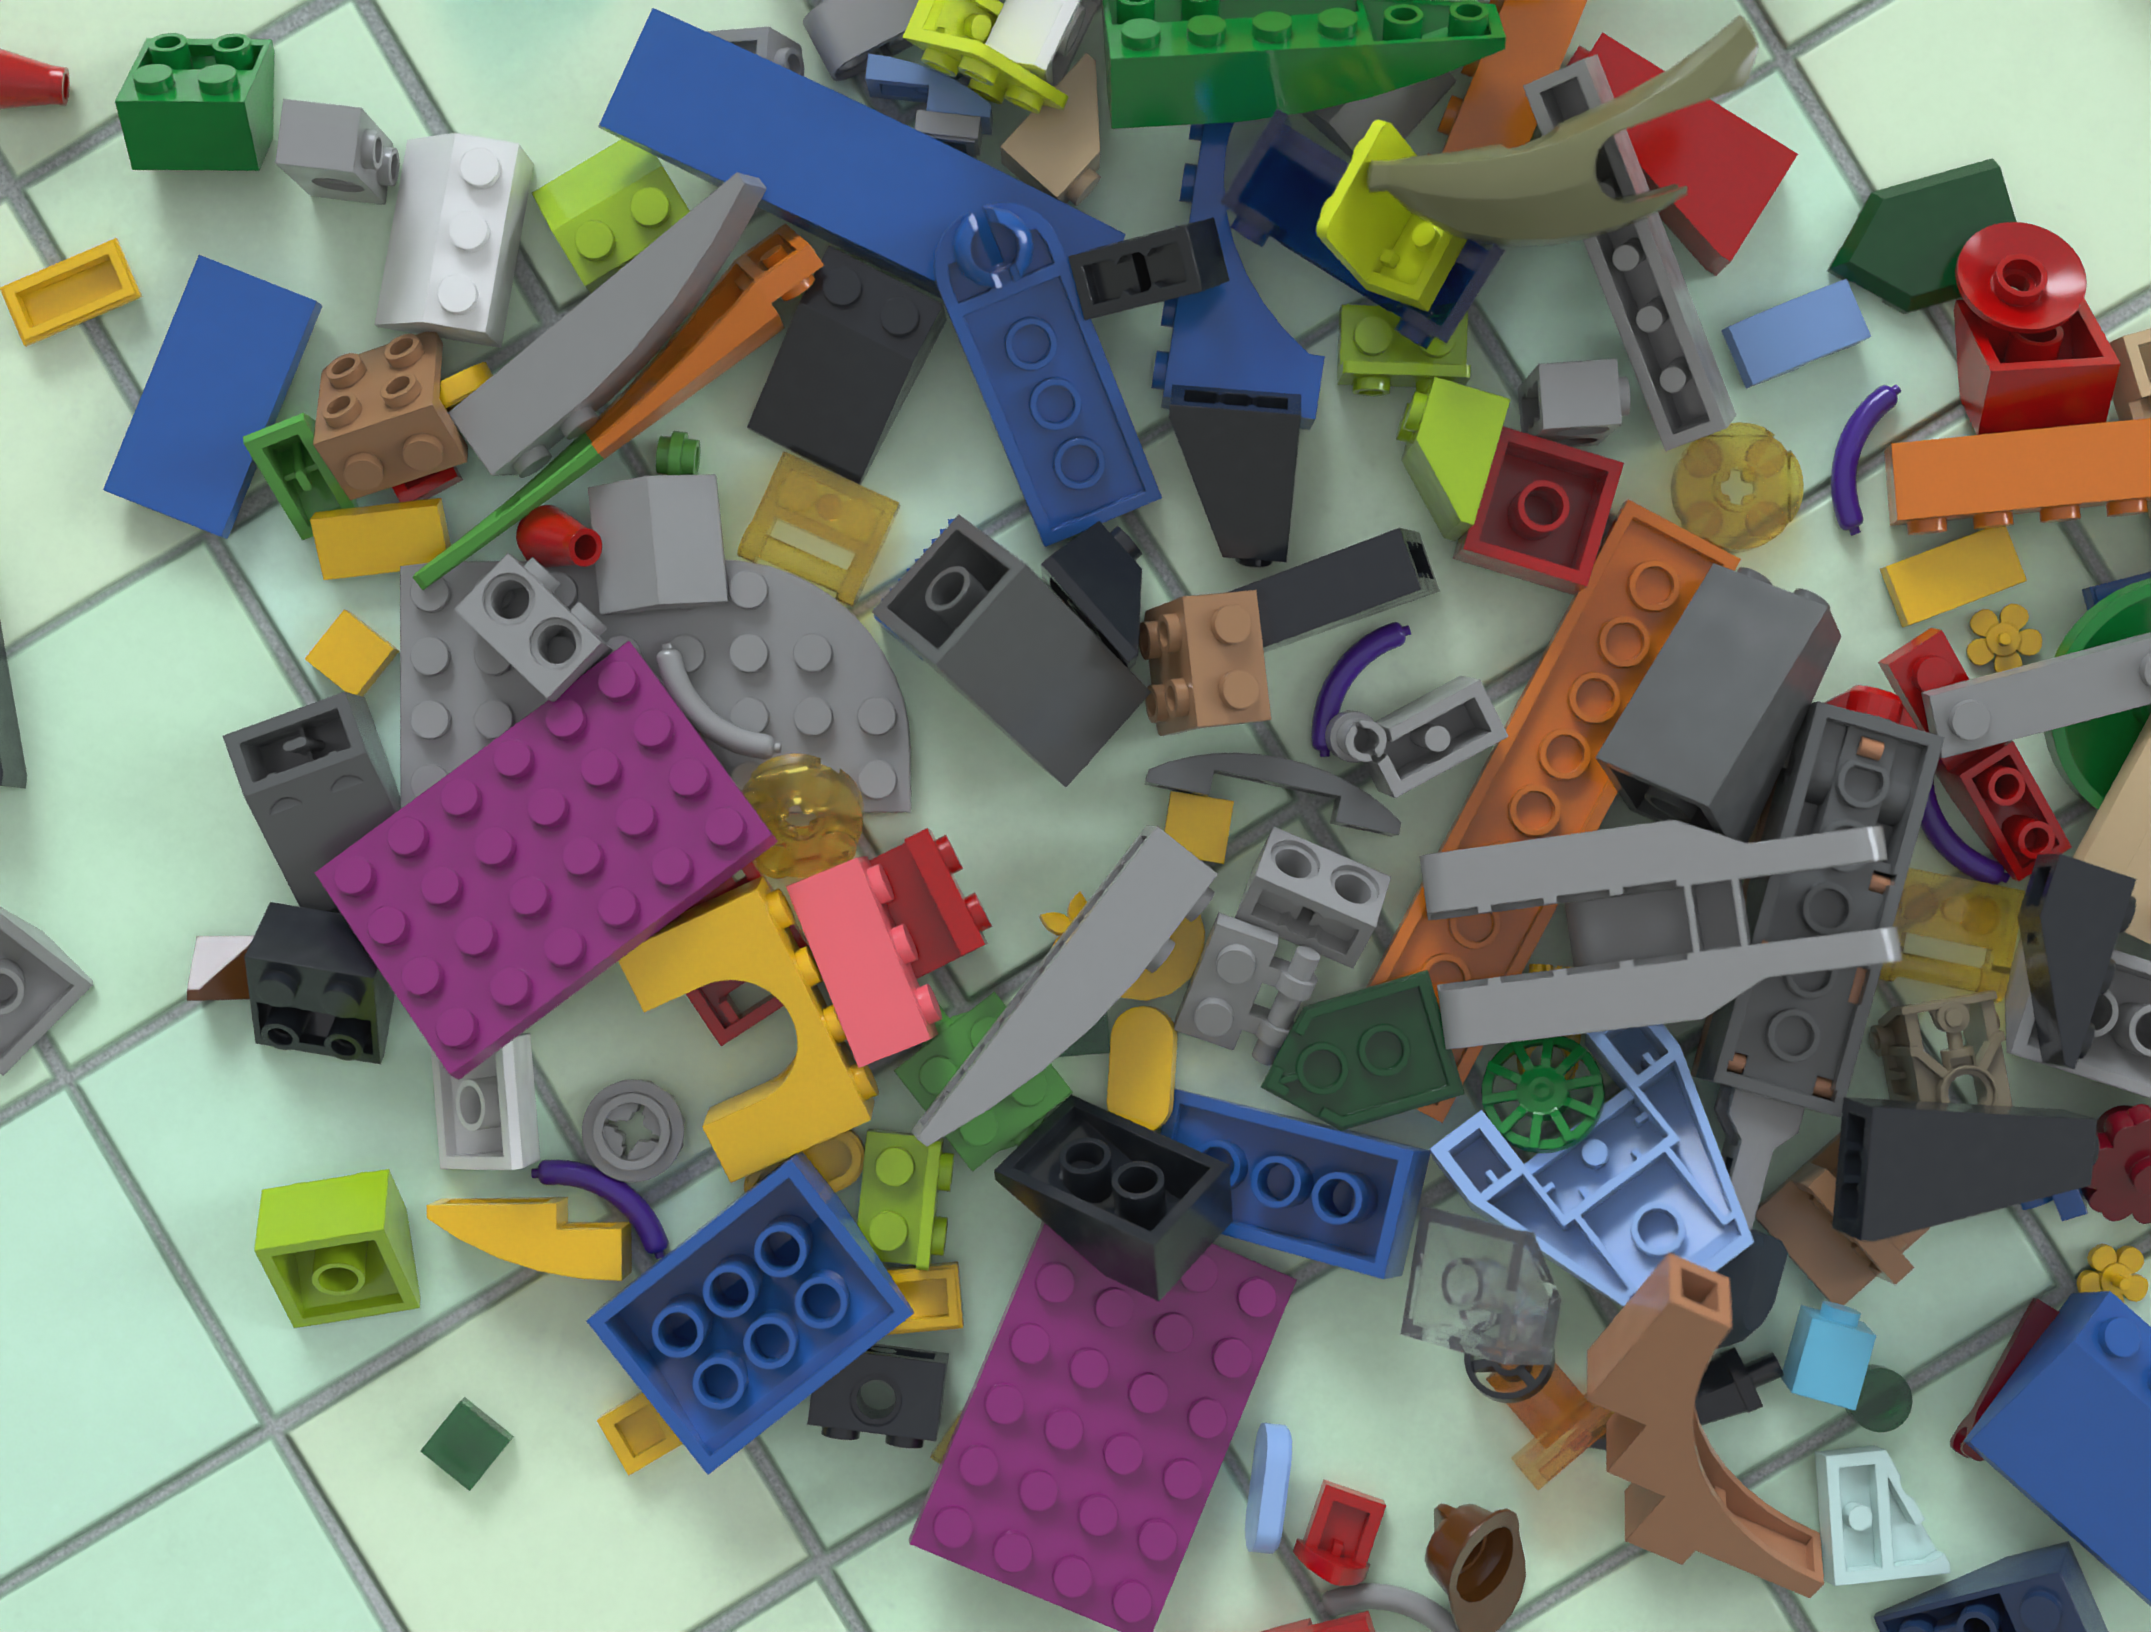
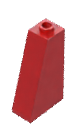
[1567,32,1798,276]

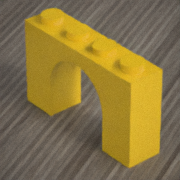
[618,876,879,1183]

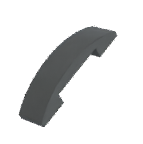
[1145,753,1401,836]

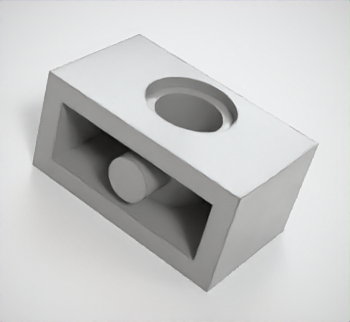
[275,99,399,205]

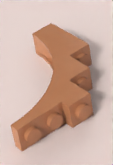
[1587,1253,1824,1598]

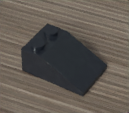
[747,245,947,487]
[994,1095,1233,1302]

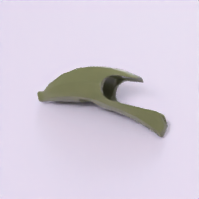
[1367,15,1759,247]

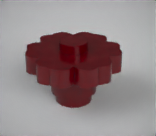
[2080,1104,2151,1224]

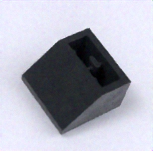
[245,902,395,1064]

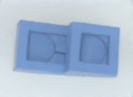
[865,53,993,135]
[1722,279,1871,389]

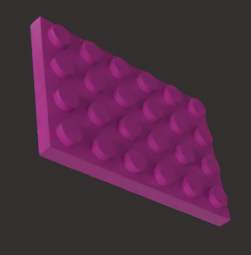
[315,641,778,1080]
[908,1221,1297,1632]

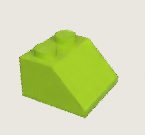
[532,139,690,293]
[1396,377,1511,542]
[254,1169,420,1328]

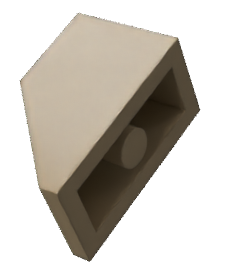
[1000,53,1101,206]

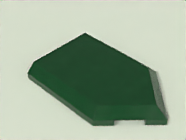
[1827,158,2016,314]
[1260,970,1465,1131]

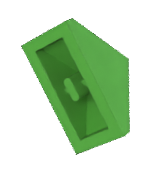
[243,413,359,541]

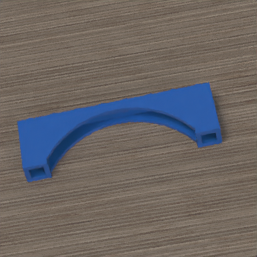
[1151,122,1325,430]

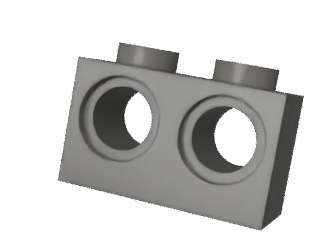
[1518,359,1631,447]
[454,553,613,702]
[1235,826,1391,968]

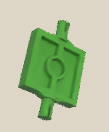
[893,991,1073,1172]

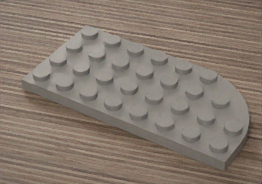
[400,560,911,814]

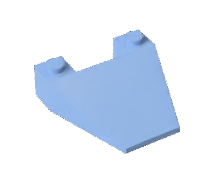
[1430,1024,1754,1308]

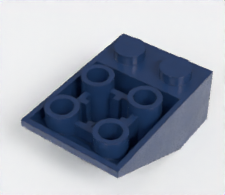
[1874,1541,2108,1632]

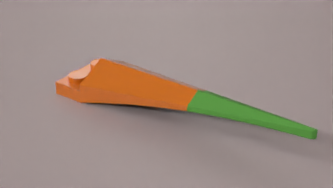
[412,224,824,590]

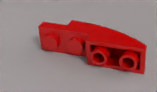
[1878,628,2072,882]

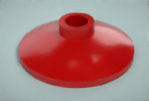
[1955,222,2087,334]

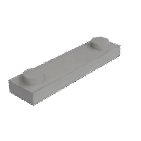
[1921,632,2151,758]

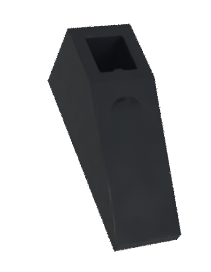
[2017,854,2137,1069]

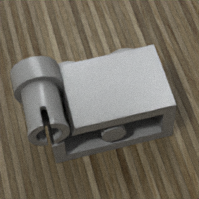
[1325,676,1509,798]

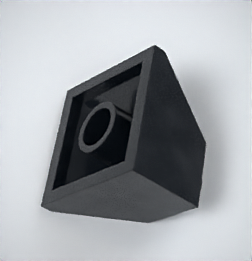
[1041,521,1142,670]

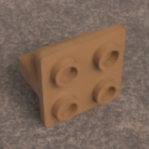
[1755,1133,1930,1305]

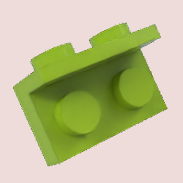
[1337,304,1471,396]
[857,1129,954,1271]

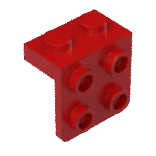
[869,828,992,979]

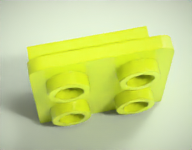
[902,0,1069,114]
[1316,119,1467,312]

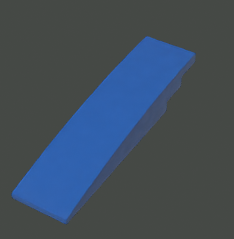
[598,8,1126,299]

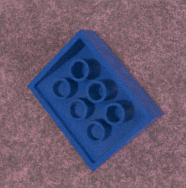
[586,1151,914,1475]
[1964,1291,2151,1607]

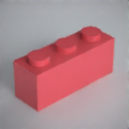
[786,856,942,1068]

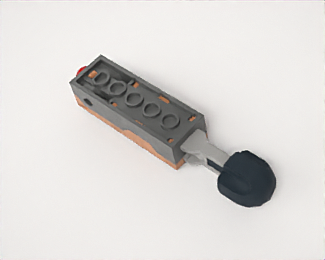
[1691,685,1945,1349]

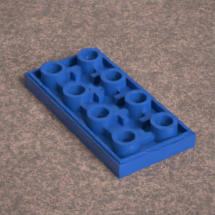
[103,255,322,540]

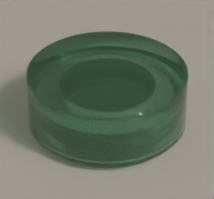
[1845,1364,1913,1432]

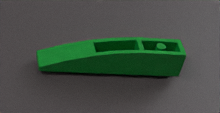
[1101,0,1506,129]

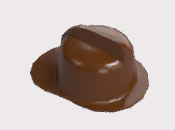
[1424,1503,1526,1632]

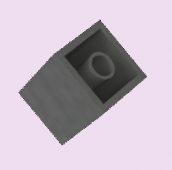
[872,515,1151,787]
[1595,563,1842,843]

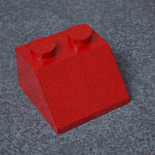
[1954,298,2121,435]

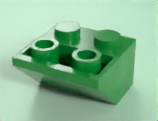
[115,33,274,171]

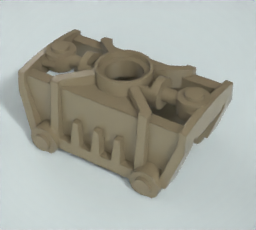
[1869,990,2013,1107]

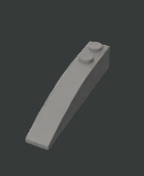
[448,172,767,478]
[911,825,1218,1146]

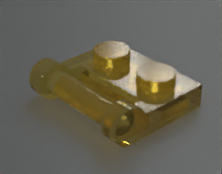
[737,451,901,607]
[1878,868,2026,1003]

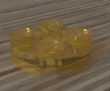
[1671,422,1804,552]
[742,753,864,879]

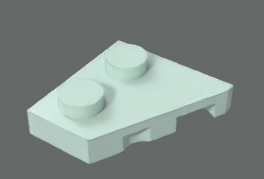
[1815,1445,1951,1586]

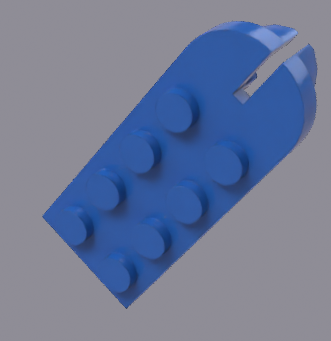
[933,202,1162,547]

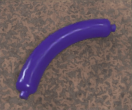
[1831,384,1901,536]
[1311,622,1411,757]
[1920,780,2010,886]
[531,1160,669,1260]

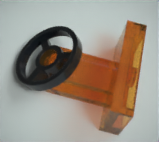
[1464,1312,1615,1490]

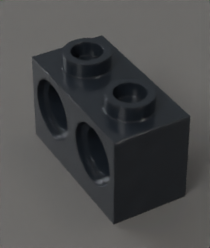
[1068,217,1230,320]

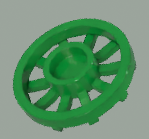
[1481,1036,1605,1153]

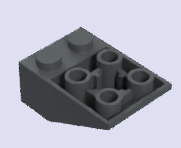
[223,692,401,912]

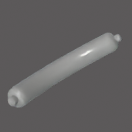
[656,642,781,760]
[1317,1583,1459,1632]

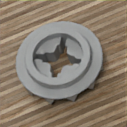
[582,1080,685,1182]

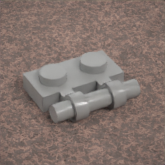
[1174,912,1321,1065]

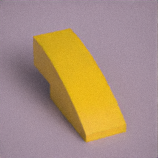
[427,1197,632,1281]

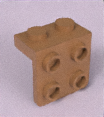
[313,331,468,501]
[1139,590,1271,736]

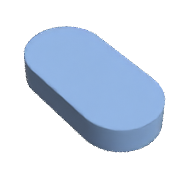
[1245,1423,1292,1554]

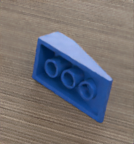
[1160,1088,1431,1279]

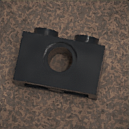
[807,1344,949,1448]

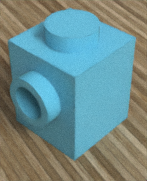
[1780,1301,1876,1410]

